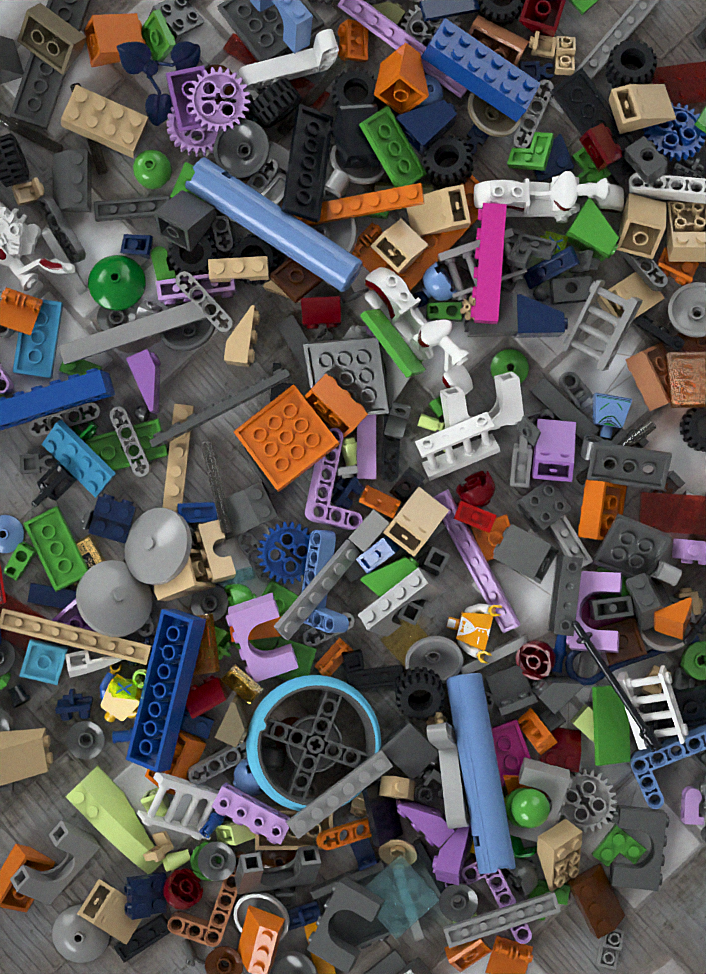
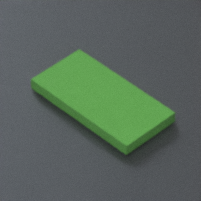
[359,106,427,188]
[360,308,426,378]
[85,418,169,471]
[23,506,89,592]
[232,579,299,651]
[592,685,631,766]

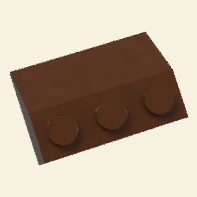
[567,863,625,939]

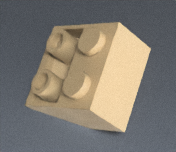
[371,218,429,274]

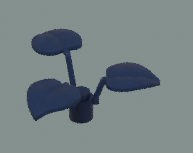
[117,41,201,126]

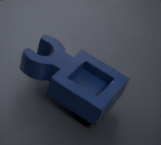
[519,61,553,82]
[466,124,490,156]

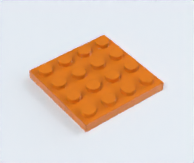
[233,384,340,492]

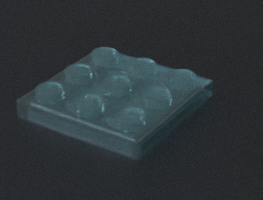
[364,854,440,939]

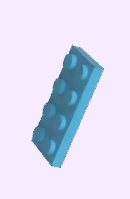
[13,299,63,378]
[42,419,116,498]

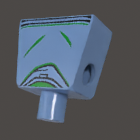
[592,393,632,439]

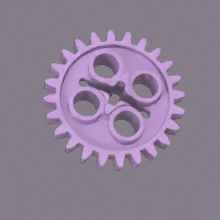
[187,67,251,133]
[166,99,222,157]

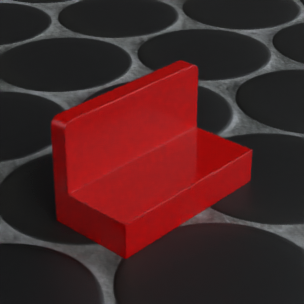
[453,501,497,533]

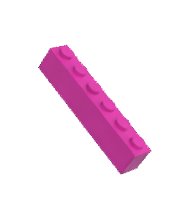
[471,203,507,324]

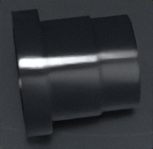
[8,684,31,708]

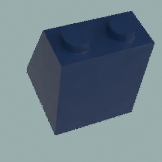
[396,100,457,156]
[513,294,568,338]

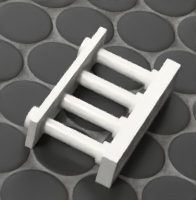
[415,412,500,481]
[617,665,689,750]
[137,772,220,840]

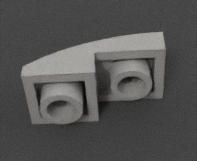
[595,929,625,970]

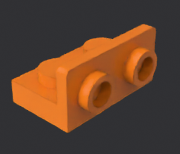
[338,19,368,63]
[656,247,699,286]

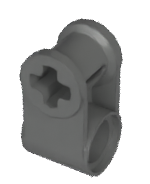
[559,372,593,408]

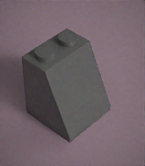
[0,36,24,84]
[154,190,216,252]
[463,292,518,337]
[493,524,558,584]
[626,573,672,631]
[381,717,439,780]

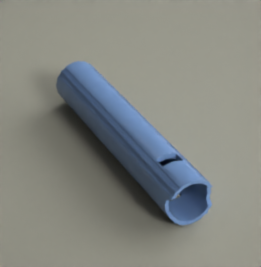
[185,157,363,292]
[446,673,516,874]

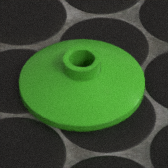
[490,349,529,384]

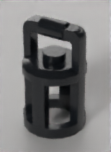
[31,462,77,507]

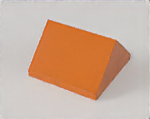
[654,597,692,640]
[444,937,492,973]

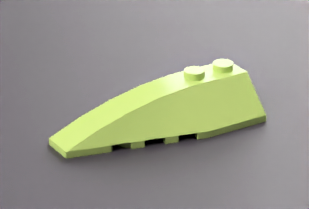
[66,765,163,874]

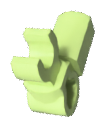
[417,413,445,452]

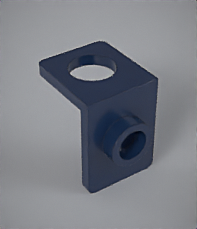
[350,838,377,871]

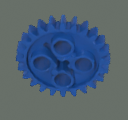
[643,103,706,162]
[257,522,311,584]

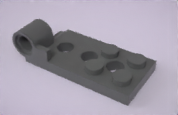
[580,435,672,491]

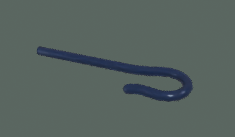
[565,635,700,686]

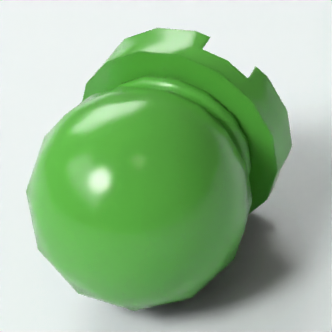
[504,788,550,828]

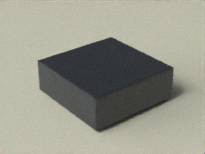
[342,649,365,673]

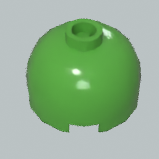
[133,149,172,189]
[224,583,257,614]

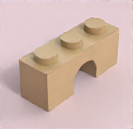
[208,256,269,283]
[194,519,236,584]

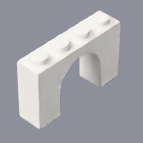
[440,372,524,430]

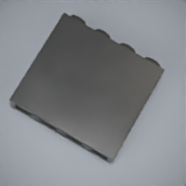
[310,858,409,949]

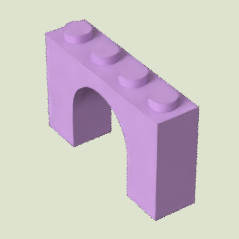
[566,571,623,653]
[226,593,298,683]

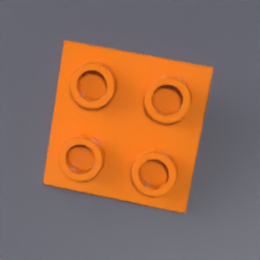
[352,222,385,273]
[0,287,43,336]
[485,935,533,974]

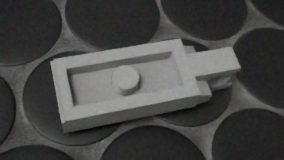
[509,434,533,488]

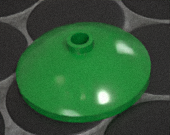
[88,255,146,311]

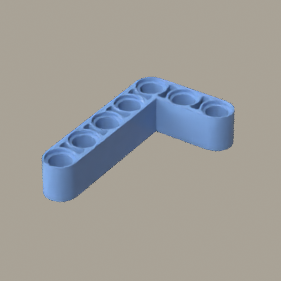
[302,530,349,633]
[630,724,706,809]

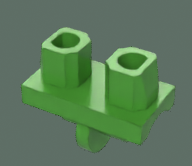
[199,626,232,662]

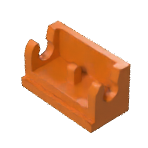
[358,485,401,519]
[517,708,558,755]

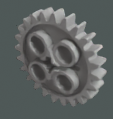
[401,5,461,44]
[560,768,617,833]

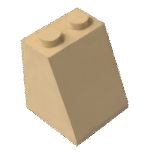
[616,193,666,259]
[154,549,216,601]
[0,728,53,786]

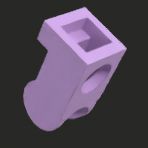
[680,786,704,825]

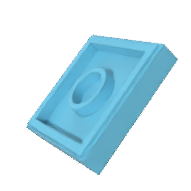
[19,639,68,685]

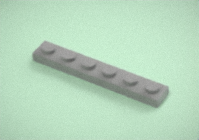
[274,539,361,640]
[286,750,393,839]
[443,891,561,948]

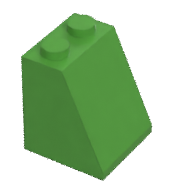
[563,198,619,261]
[360,556,419,597]

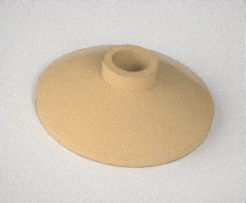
[379,840,417,867]

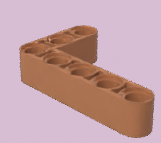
[167,851,246,947]

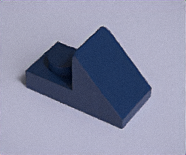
[120,234,153,259]

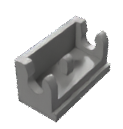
[348,509,390,552]

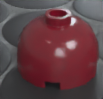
[456,471,495,507]
[516,640,556,680]
[163,868,203,910]

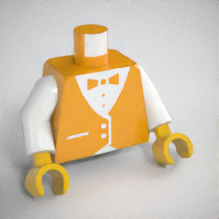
[446,603,502,664]

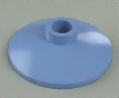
[0,515,24,553]

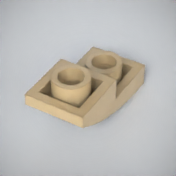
[554,36,576,75]

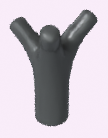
[182,939,205,966]

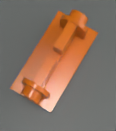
[314,637,353,677]

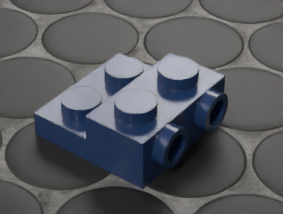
[88,494,137,544]
[124,872,167,920]

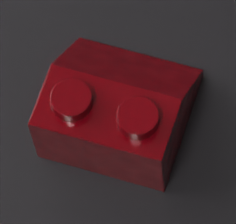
[519,0,566,37]
[579,123,623,172]
[301,296,341,329]
[186,674,230,719]
[537,727,581,773]

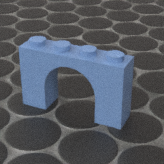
[249,0,313,54]

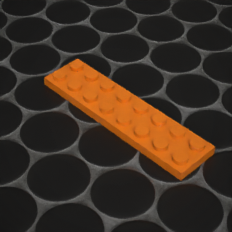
[365,175,480,305]

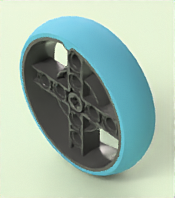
[246,675,381,811]

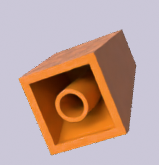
[84,13,146,67]
[374,42,429,114]

